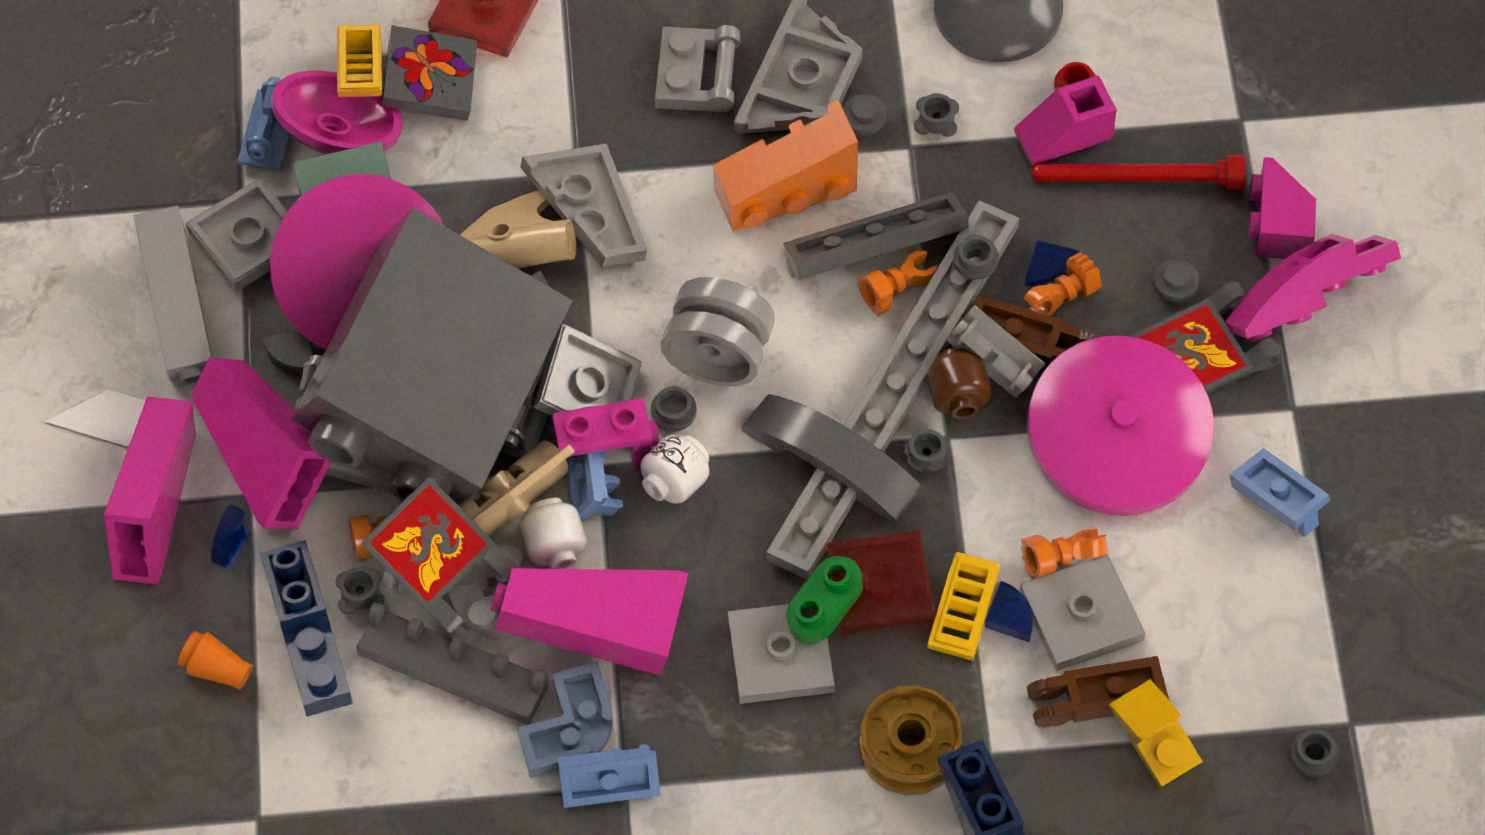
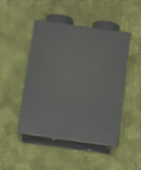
[291,208,573,506]

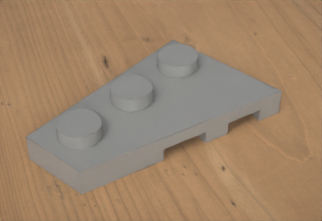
[520,144,647,268]

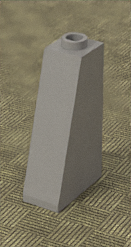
[133,205,213,384]

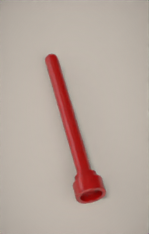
[1030,155,1246,191]

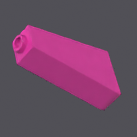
[191,357,331,529]
[104,396,196,585]
[490,568,689,676]

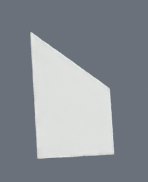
[44,389,146,447]

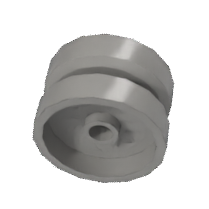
[661,277,775,386]

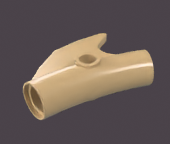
[460,190,576,269]
[459,441,575,537]

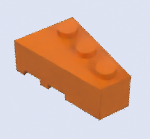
[713,100,858,231]

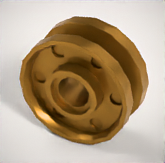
[859,685,962,796]

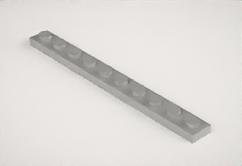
[766,200,1019,580]

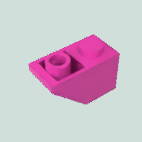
[1014,75,1117,166]
[1248,157,1316,259]

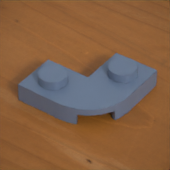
[517,661,613,778]

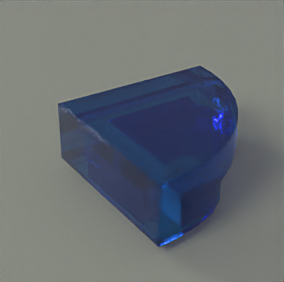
[1025,240,1081,287]
[211,503,250,568]
[985,581,1033,643]

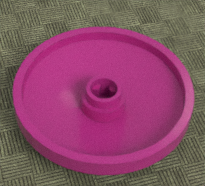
[270,174,444,349]
[1027,336,1214,516]

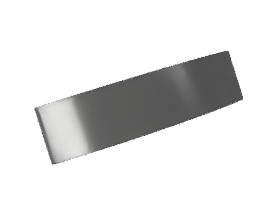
[742,394,921,523]

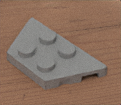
[734,0,862,134]

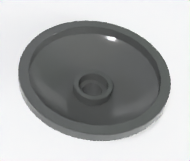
[933,0,1063,62]

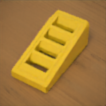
[337,25,382,97]
[927,552,1000,661]

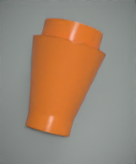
[178,631,253,690]

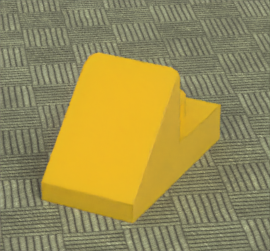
[1108,679,1203,788]

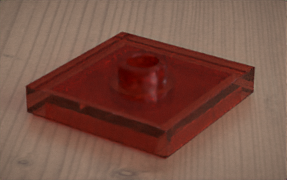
[428,0,538,58]
[826,530,936,634]

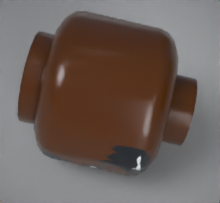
[927,348,991,420]

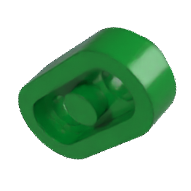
[786,556,863,643]

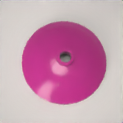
[271,70,403,155]

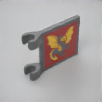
[1129,281,1281,394]
[361,476,518,633]

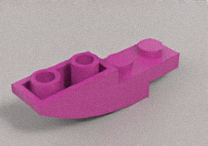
[1225,234,1401,341]

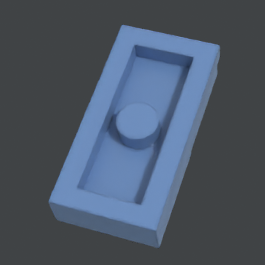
[1230,448,1330,537]
[566,450,623,522]
[558,744,661,808]

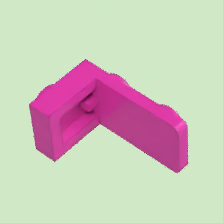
[552,398,659,468]

